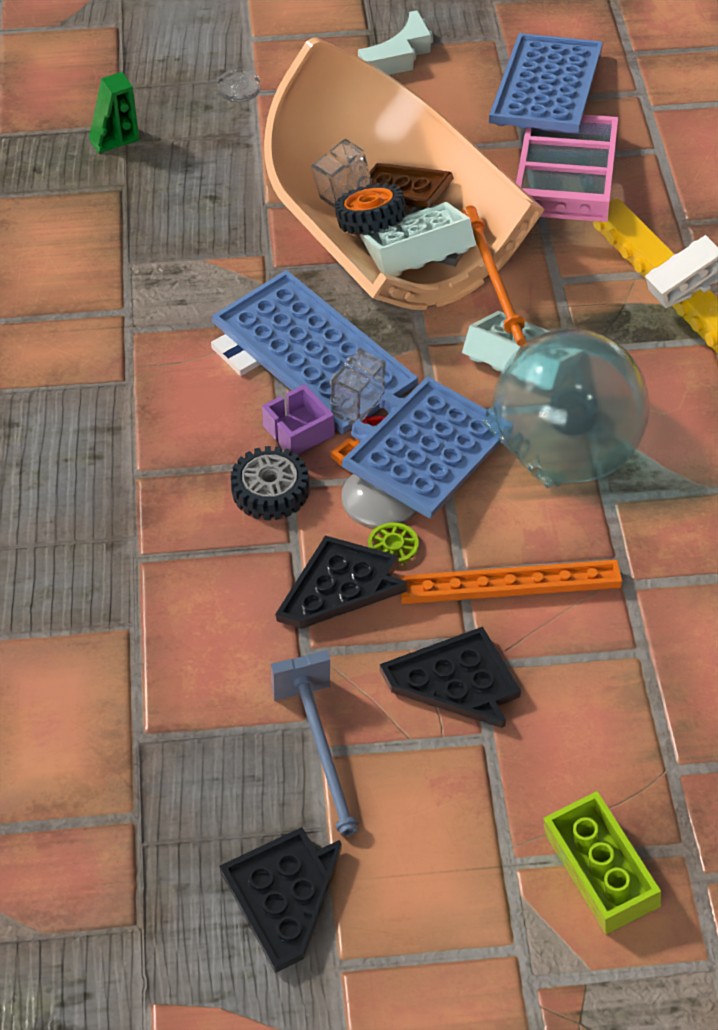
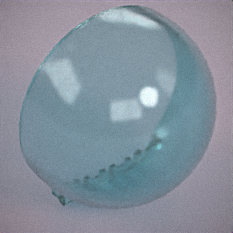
[482,328,649,489]

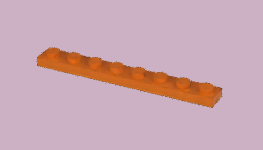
[399,560,622,604]

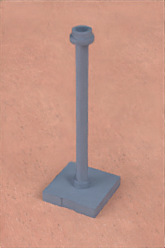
[271,650,359,836]

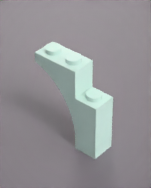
[358,11,433,75]

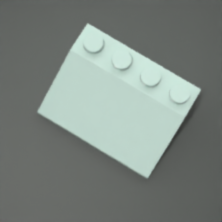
[359,202,476,277]
[462,311,586,390]

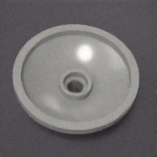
[342,474,417,529]

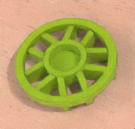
[368,522,419,565]

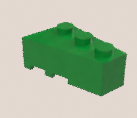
[89,72,140,154]

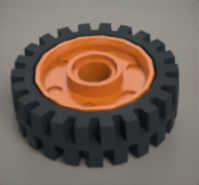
[334,183,407,234]

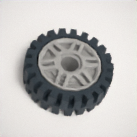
[231,446,309,520]

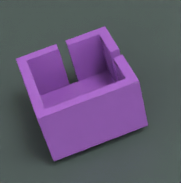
[262,384,334,455]

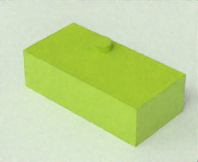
[543,791,661,935]

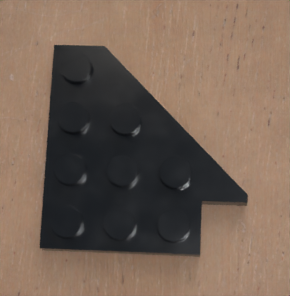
[275,535,409,629]
[380,626,521,728]
[219,827,342,973]

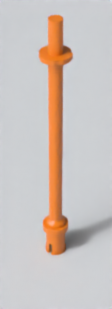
[462,205,526,346]

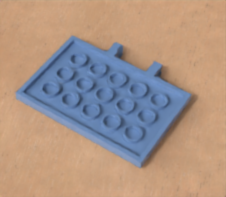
[341,376,513,519]

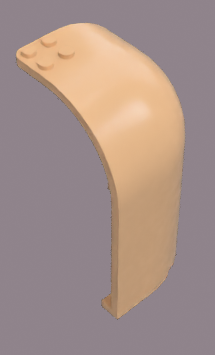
[264,37,545,310]

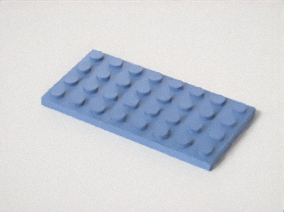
[489,33,603,133]
[212,270,418,435]

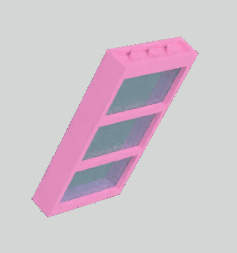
[516,115,618,222]

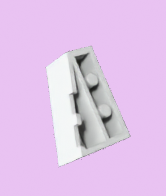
[645,235,718,308]

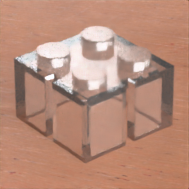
[311,139,372,208]
[330,348,386,425]

